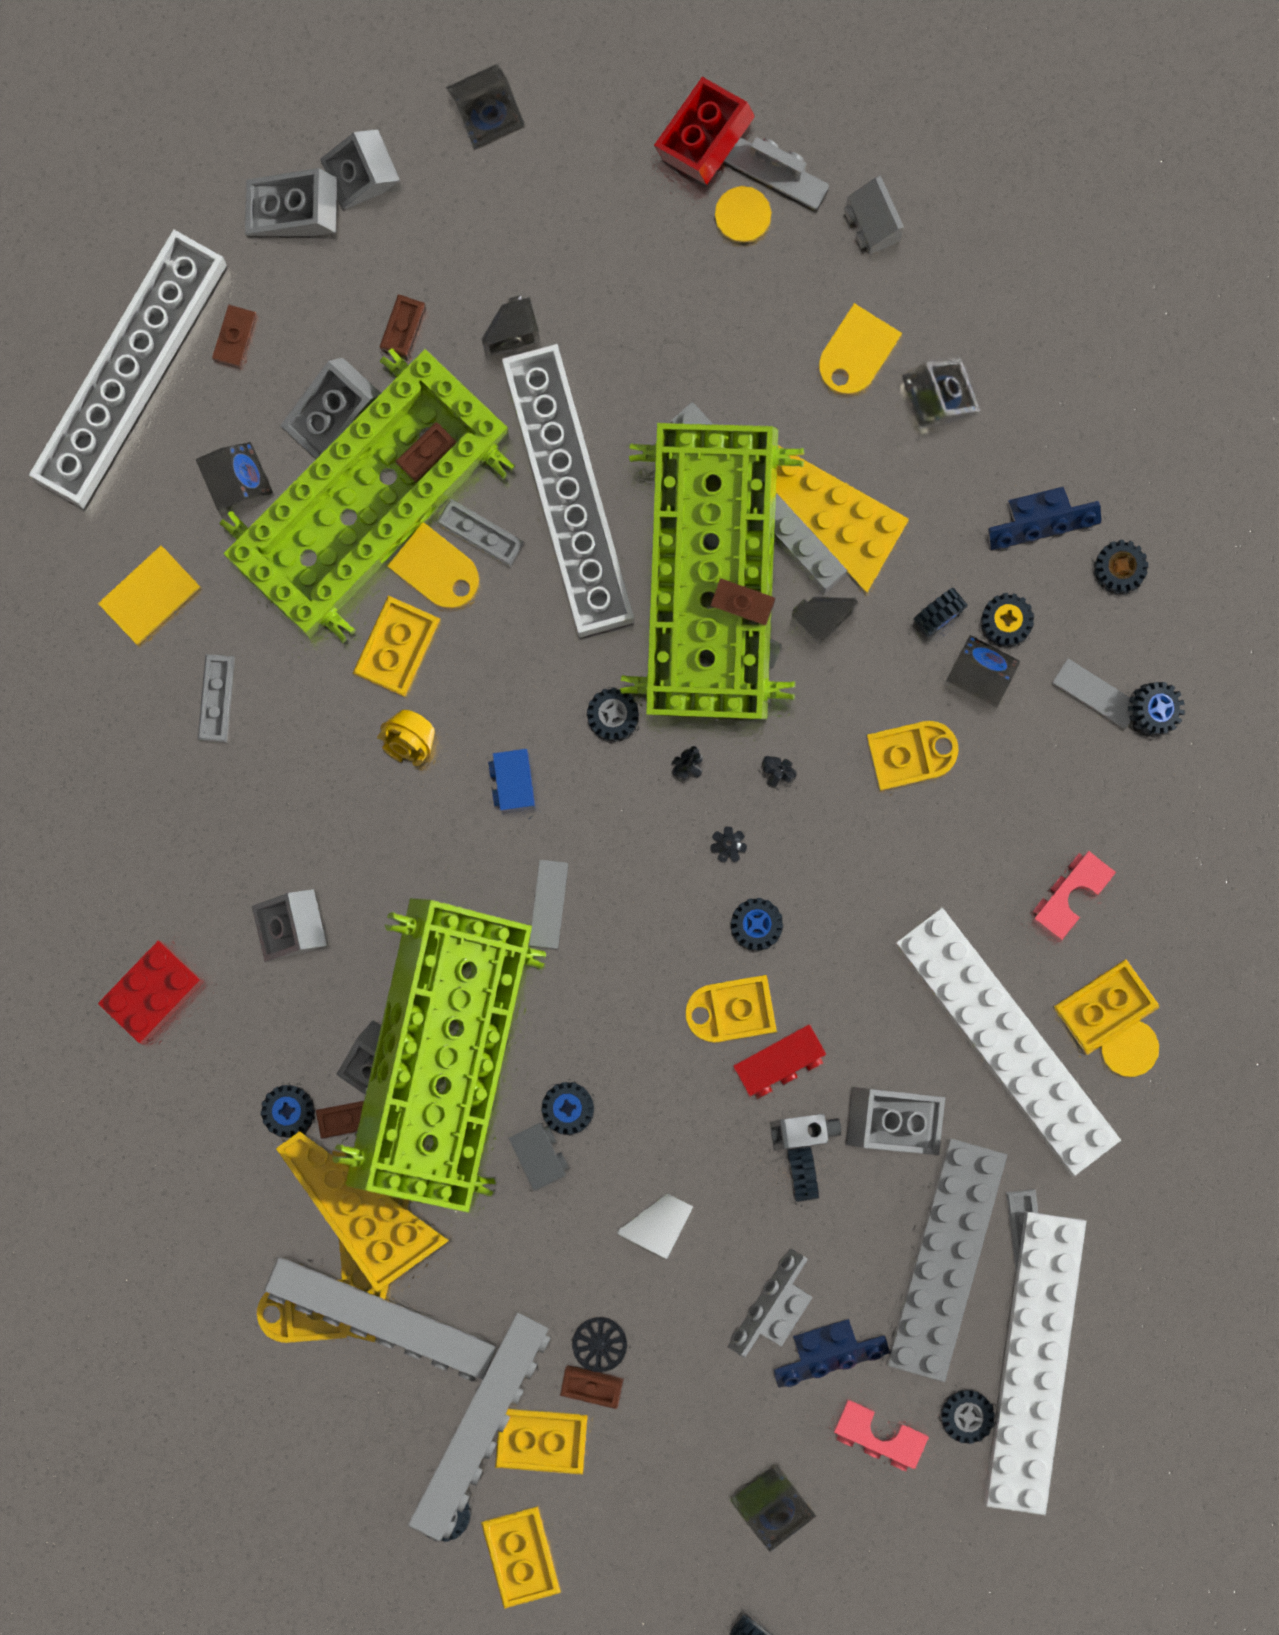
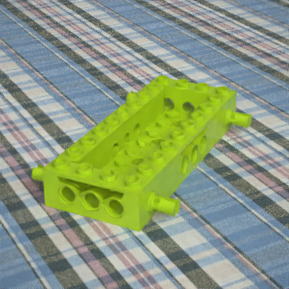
[219,348,516,643]
[620,423,804,719]
[332,898,546,1213]

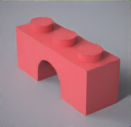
[1032,851,1116,942]
[833,1399,929,1471]

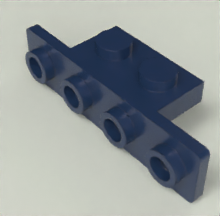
[988,486,1102,550]
[774,1319,890,1388]

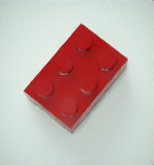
[654,77,755,185]
[97,940,204,1045]

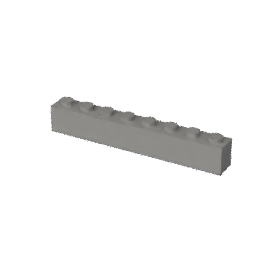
[671,402,847,595]
[264,1256,496,1382]
[408,1312,551,1542]

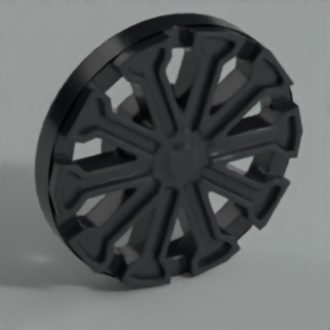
[572,1317,627,1372]

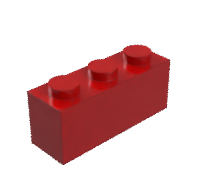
[733,1024,827,1099]

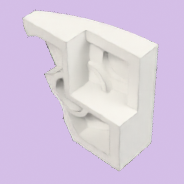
[617,1194,693,1259]

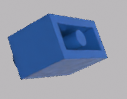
[488,749,536,813]

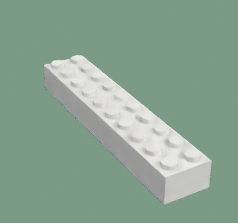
[29,229,227,509]
[502,344,634,638]
[895,907,1121,1176]
[984,1211,1086,1515]

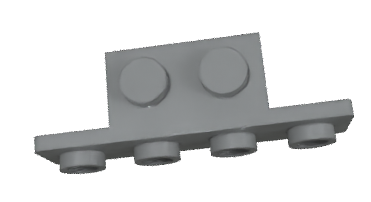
[723,137,829,210]
[728,1249,813,1358]

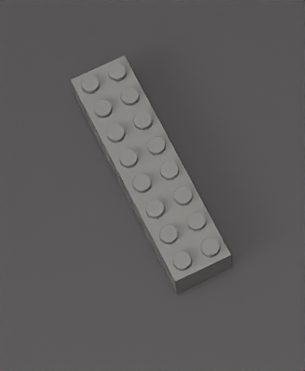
[886,1138,1007,1382]

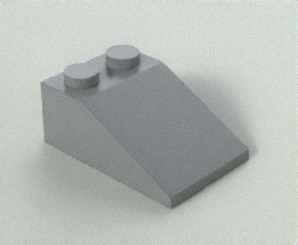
[245,168,337,236]
[280,358,381,459]
[846,1087,945,1155]

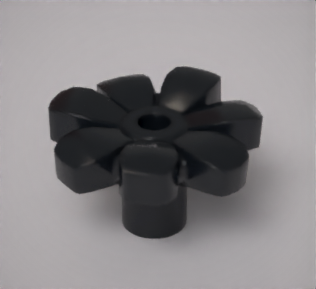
[671,746,703,780]
[762,756,797,787]
[710,826,747,863]

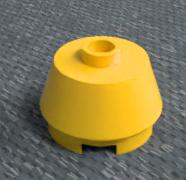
[377,710,435,766]

